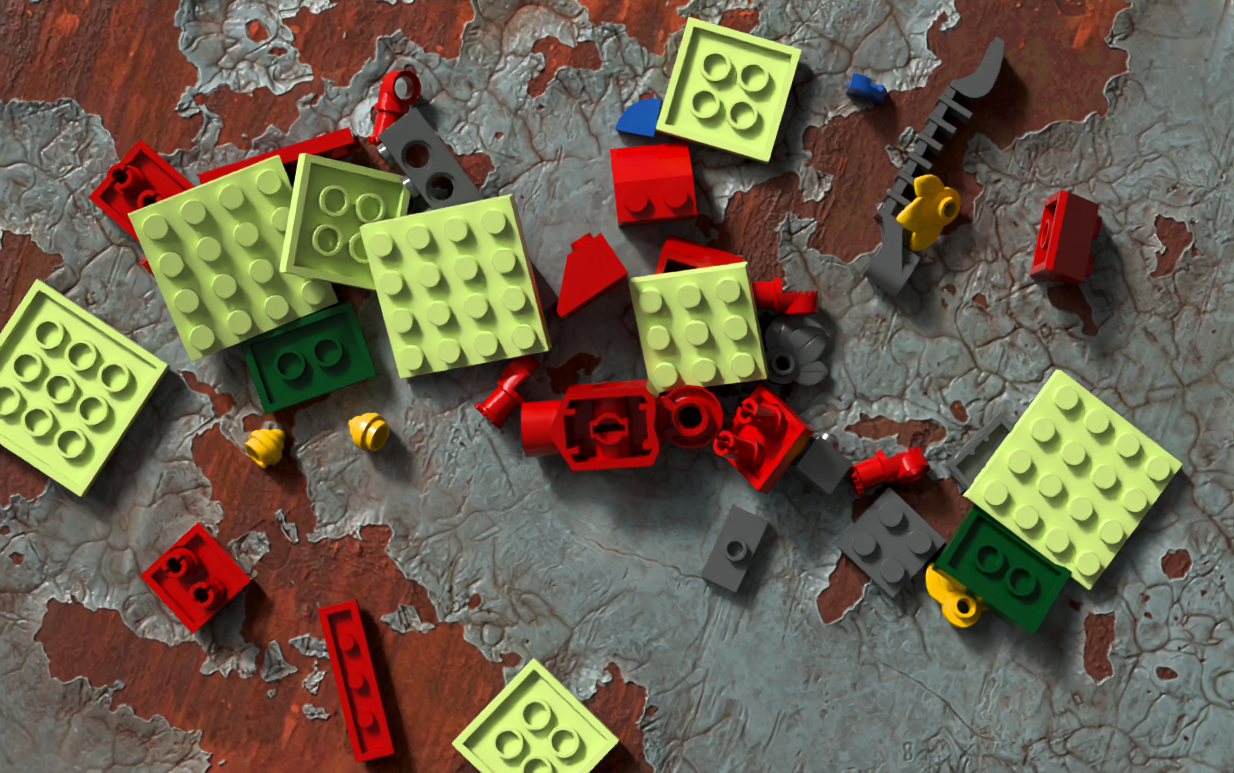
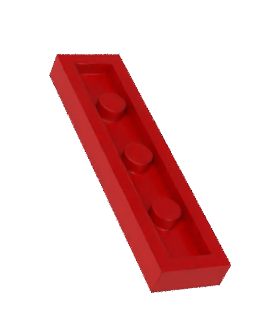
[198,127,358,185]
[318,599,396,763]

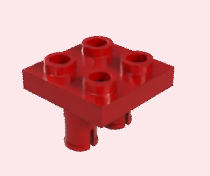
[88,139,196,243]
[713,383,814,495]
[140,522,254,634]

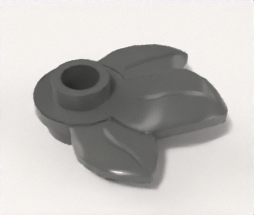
[763,314,829,387]

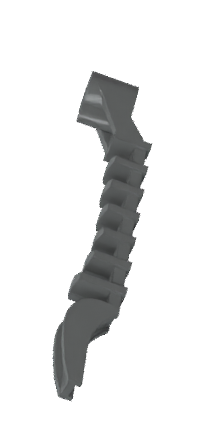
[862,36,1005,296]

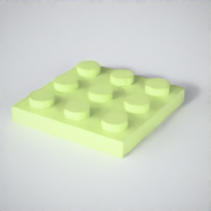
[655,17,801,164]
[279,153,410,291]
[628,262,769,393]
[452,657,619,773]

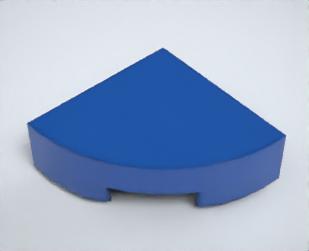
[846,73,887,104]
[615,98,661,139]

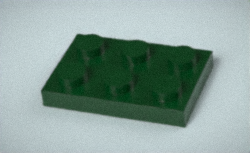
[240,301,378,415]
[932,504,1072,638]

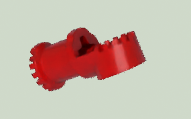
[368,70,421,146]
[751,277,819,315]
[474,354,541,430]
[847,446,930,497]

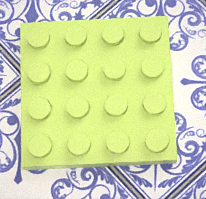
[128,155,338,362]
[359,194,552,379]
[0,279,171,497]
[963,369,1183,590]

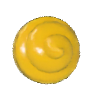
[348,413,390,452]
[244,429,285,468]

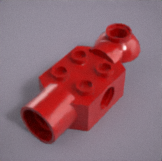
[521,379,723,471]

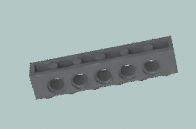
[376,107,559,312]

